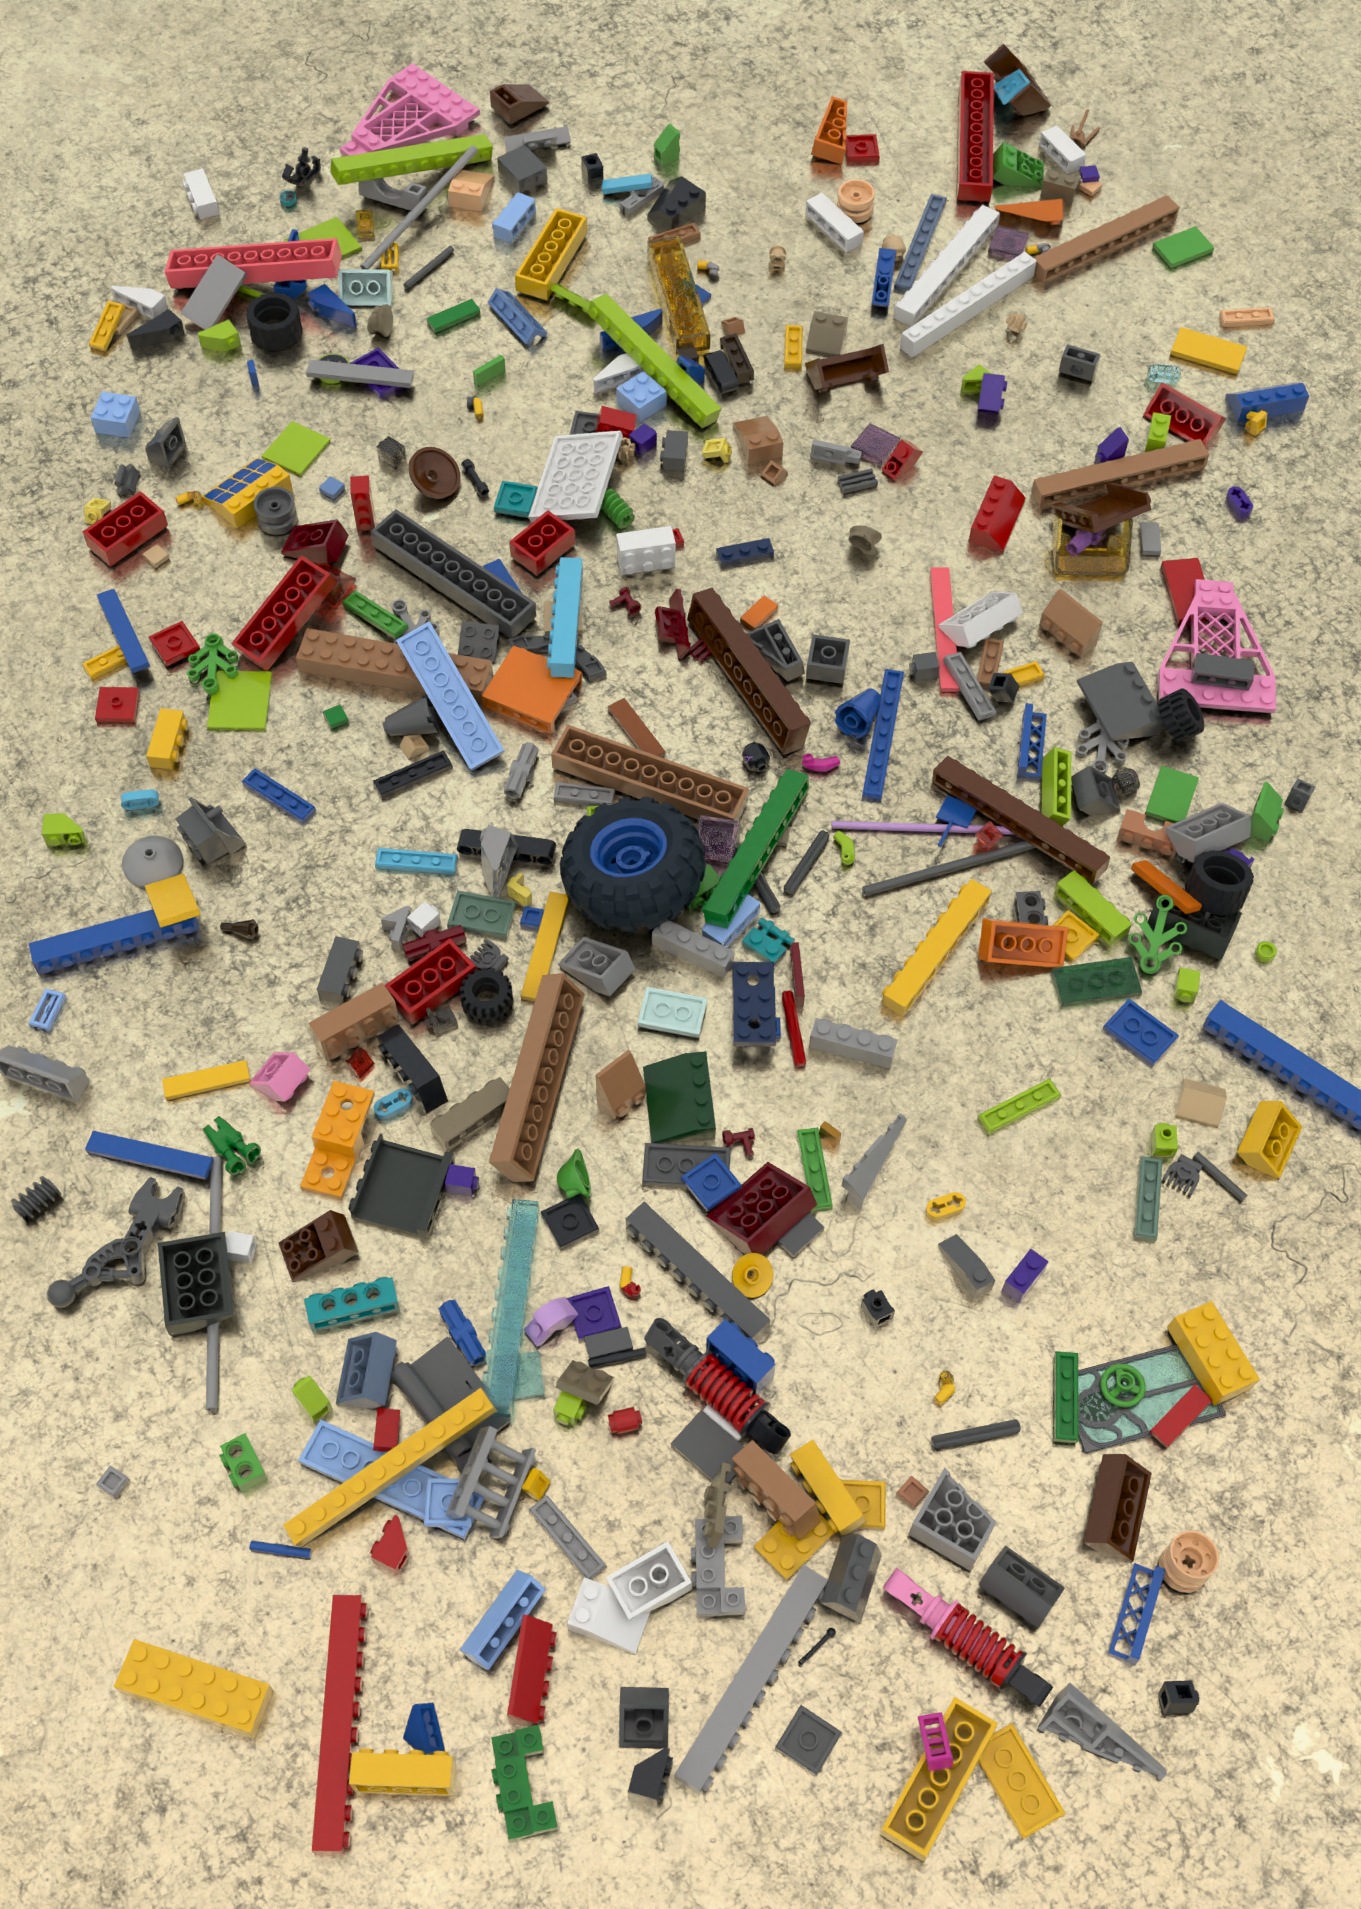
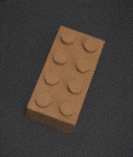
[308,982,399,1061]
[732,1440,820,1541]

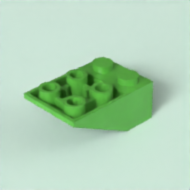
[993,142,1044,188]

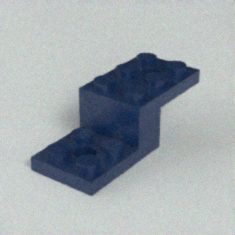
[732,962,776,1046]

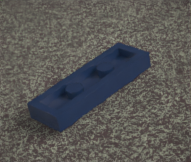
[716,538,774,567]

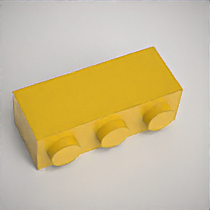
[146,708,188,770]

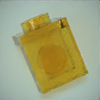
[355,209,375,238]

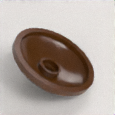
[408,447,461,499]

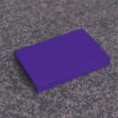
[350,347,400,398]

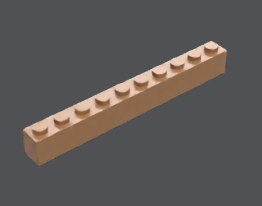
[1033,195,1180,283]
[1031,439,1209,508]

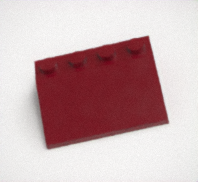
[706,1162,817,1255]

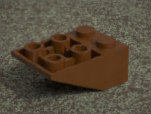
[490,84,549,124]
[278,1210,359,1281]

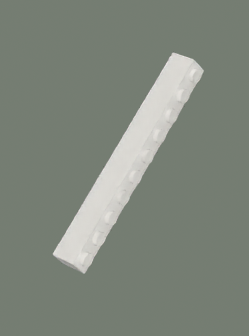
[894,205,1000,327]
[900,252,1037,358]

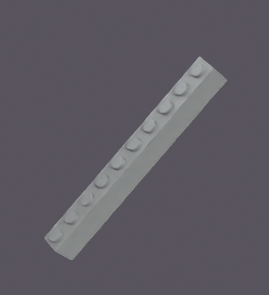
[674,1565,828,1795]

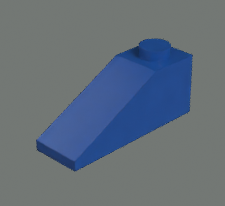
[308,283,357,327]

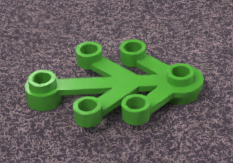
[187,633,239,695]
[1129,895,1188,974]

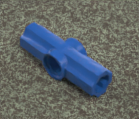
[438,1299,487,1366]

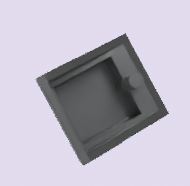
[175,797,246,865]

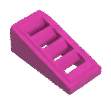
[917,1712,953,1771]

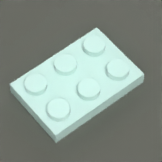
[638,987,707,1038]

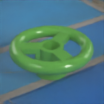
[1100,1364,1146,1408]

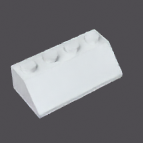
[939,592,1023,648]

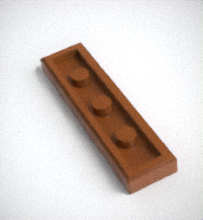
[608,698,666,757]

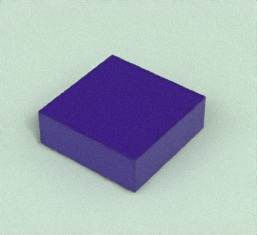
[1079,165,1100,183]

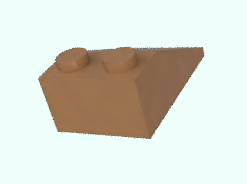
[733,416,784,464]
[595,1049,646,1120]

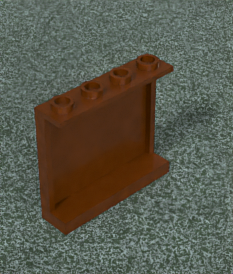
[1053,482,1151,533]

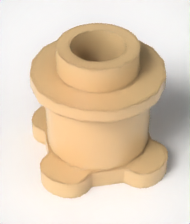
[769,245,786,268]

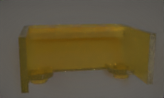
[1052,514,1133,576]

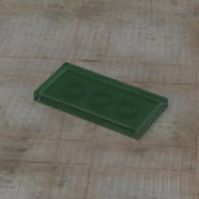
[1051,957,1142,1007]

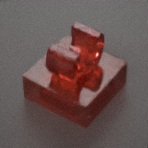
[345,1048,375,1078]

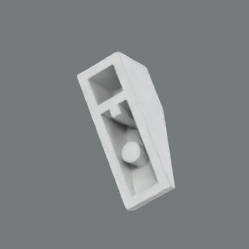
[111,286,168,319]
[593,353,643,393]

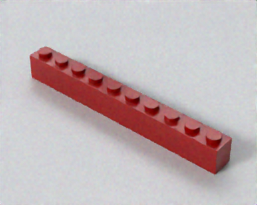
[311,1595,368,1855]

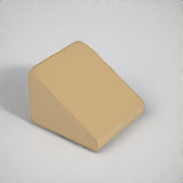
[400,735,429,759]

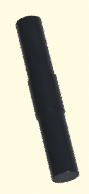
[587,1347,647,1368]

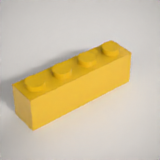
[790,1439,866,1536]

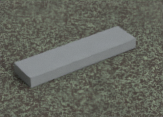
[943,652,997,721]
[529,1495,607,1580]

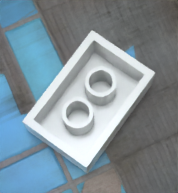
[616,526,676,575]

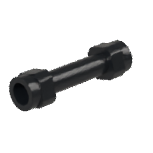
[461,459,489,497]

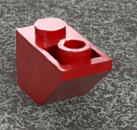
[881,439,923,480]
[370,1515,410,1576]

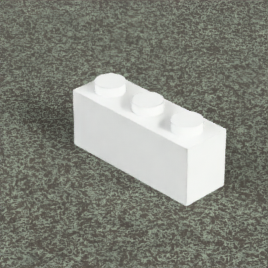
[1039,125,1086,174]
[182,169,219,220]

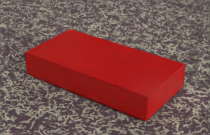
[373,1408,400,1452]

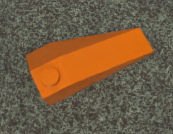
[994,199,1064,225]

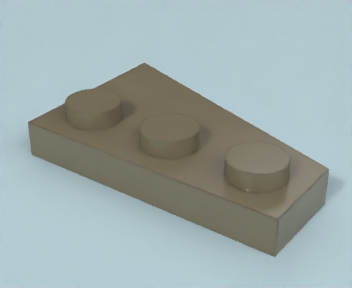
[704,1462,731,1549]

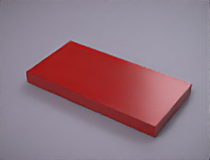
[1161,558,1216,623]

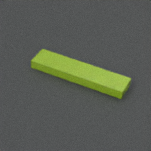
[978,1078,1061,1135]

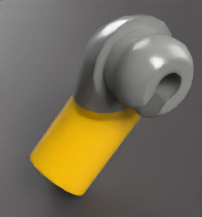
[1025,243,1051,255]
[697,260,719,276]

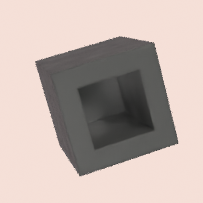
[909,652,940,681]

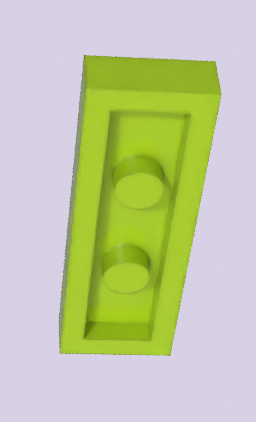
[550,283,591,313]

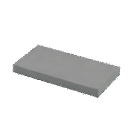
[180,254,247,330]

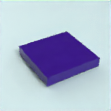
[566,1286,622,1341]

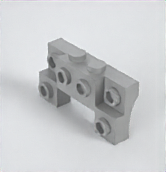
[691,1516,745,1618]

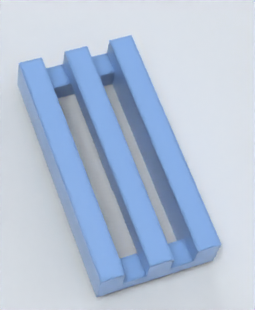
[28,988,66,1032]

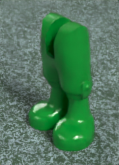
[202,1116,261,1175]

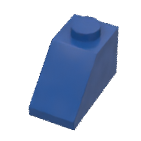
[677,356,705,385]

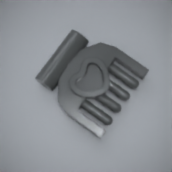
[468,938,509,972]
[1162,1154,1203,1195]

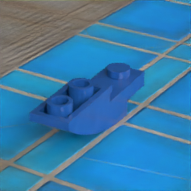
[871,248,896,307]
[600,308,663,350]

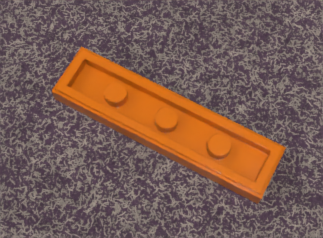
[1131,860,1202,914]

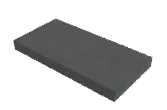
[642,1143,731,1188]

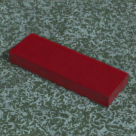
[790,942,805,1007]

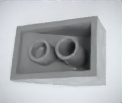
[558,937,635,996]

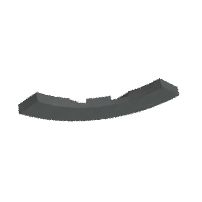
[508,635,607,682]

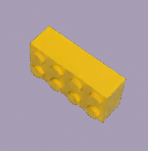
[1167,1301,1260,1406]
[349,1748,456,1796]

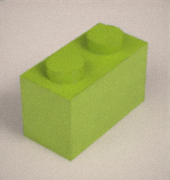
[1144,412,1171,453]

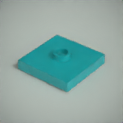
[493,480,538,518]

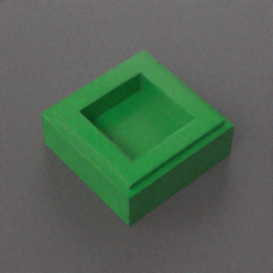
[323,704,349,729]

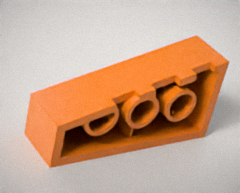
[811,96,847,165]

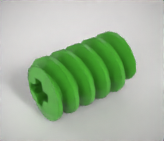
[600,488,635,529]

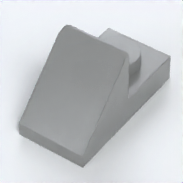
[381,906,411,951]

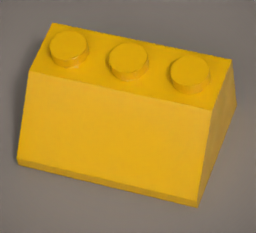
[1237,1101,1302,1179]

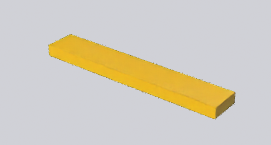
[520,891,569,1002]

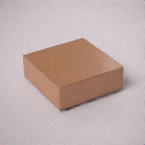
[896,1475,929,1510]

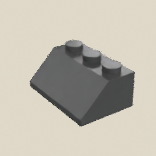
[821,1534,882,1623]
[978,1545,1065,1628]

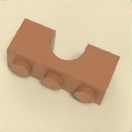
[1117,809,1176,856]

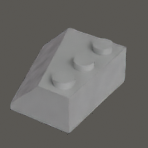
[480,824,518,898]
[908,1468,996,1571]

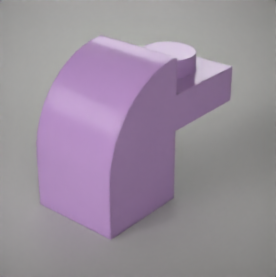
[524,1297,578,1346]

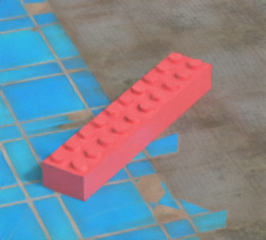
[164,238,342,289]

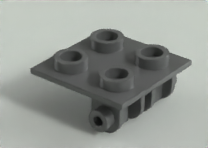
[457,621,500,663]

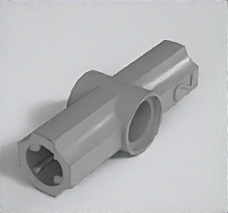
[504,742,539,800]

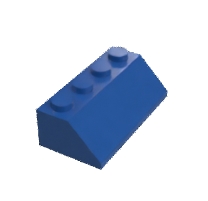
[1226,383,1309,422]

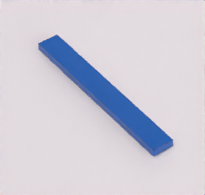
[862,669,904,801]

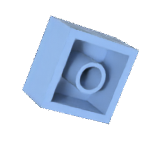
[616,371,667,423]
[91,391,140,438]

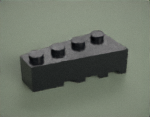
[377,1024,448,1114]

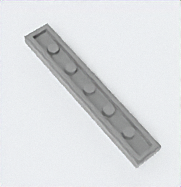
[306,359,414,388]

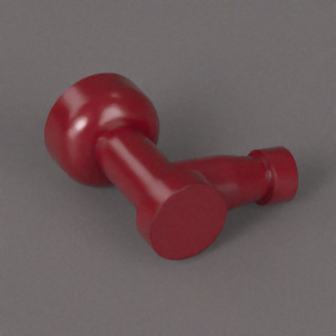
[609,587,642,615]
[722,1128,755,1157]

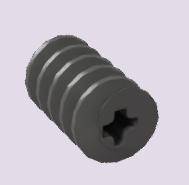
[11,1176,62,1223]

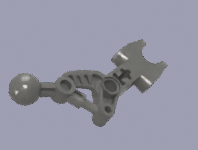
[47,1177,185,1308]

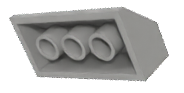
[1165,803,1252,863]
[0,1045,89,1103]

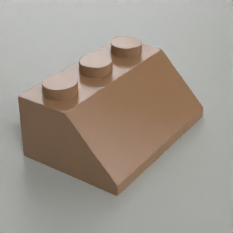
[1040,589,1103,657]

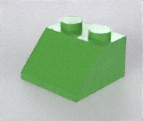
[1250,782,1284,841]

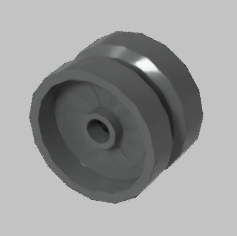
[254,487,298,535]

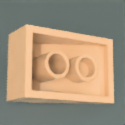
[448,170,495,212]

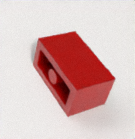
[595,406,636,439]

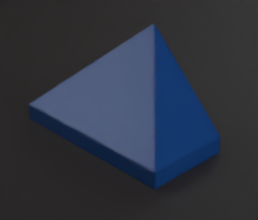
[403,1703,445,1755]

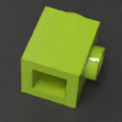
[1151,1123,1178,1158]
[553,1391,586,1425]

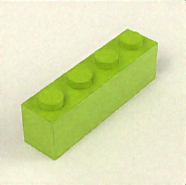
[1041,747,1072,826]
[1054,870,1132,947]

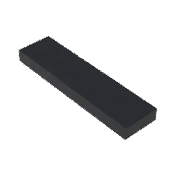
[373,750,453,799]

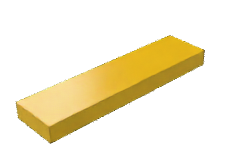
[162,1060,251,1101]

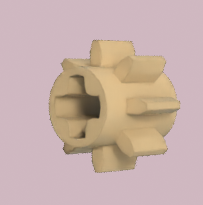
[1005,312,1028,334]
[617,438,635,460]

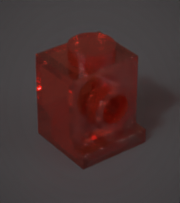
[975,821,1003,850]

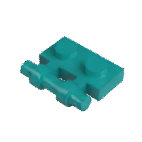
[741,917,795,966]

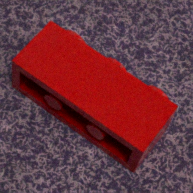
[350,475,375,530]

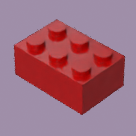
[509,510,575,576]

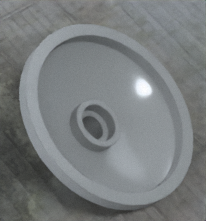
[122,835,183,888]

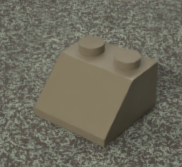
[1040,170,1081,204]
[806,311,848,356]

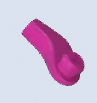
[802,753,840,772]

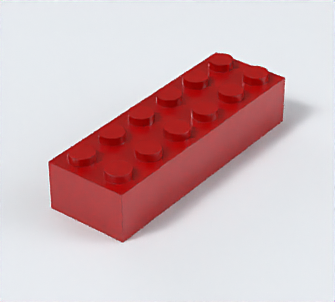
[231,555,336,671]

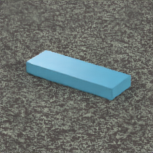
[602,173,653,194]

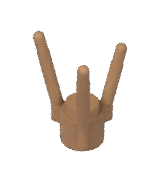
[1070,109,1100,148]

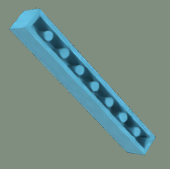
[547,557,583,678]

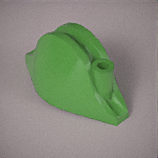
[557,1148,591,1198]

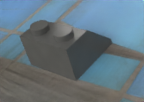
[145,417,186,468]
[1071,766,1121,815]
[619,1687,669,1748]

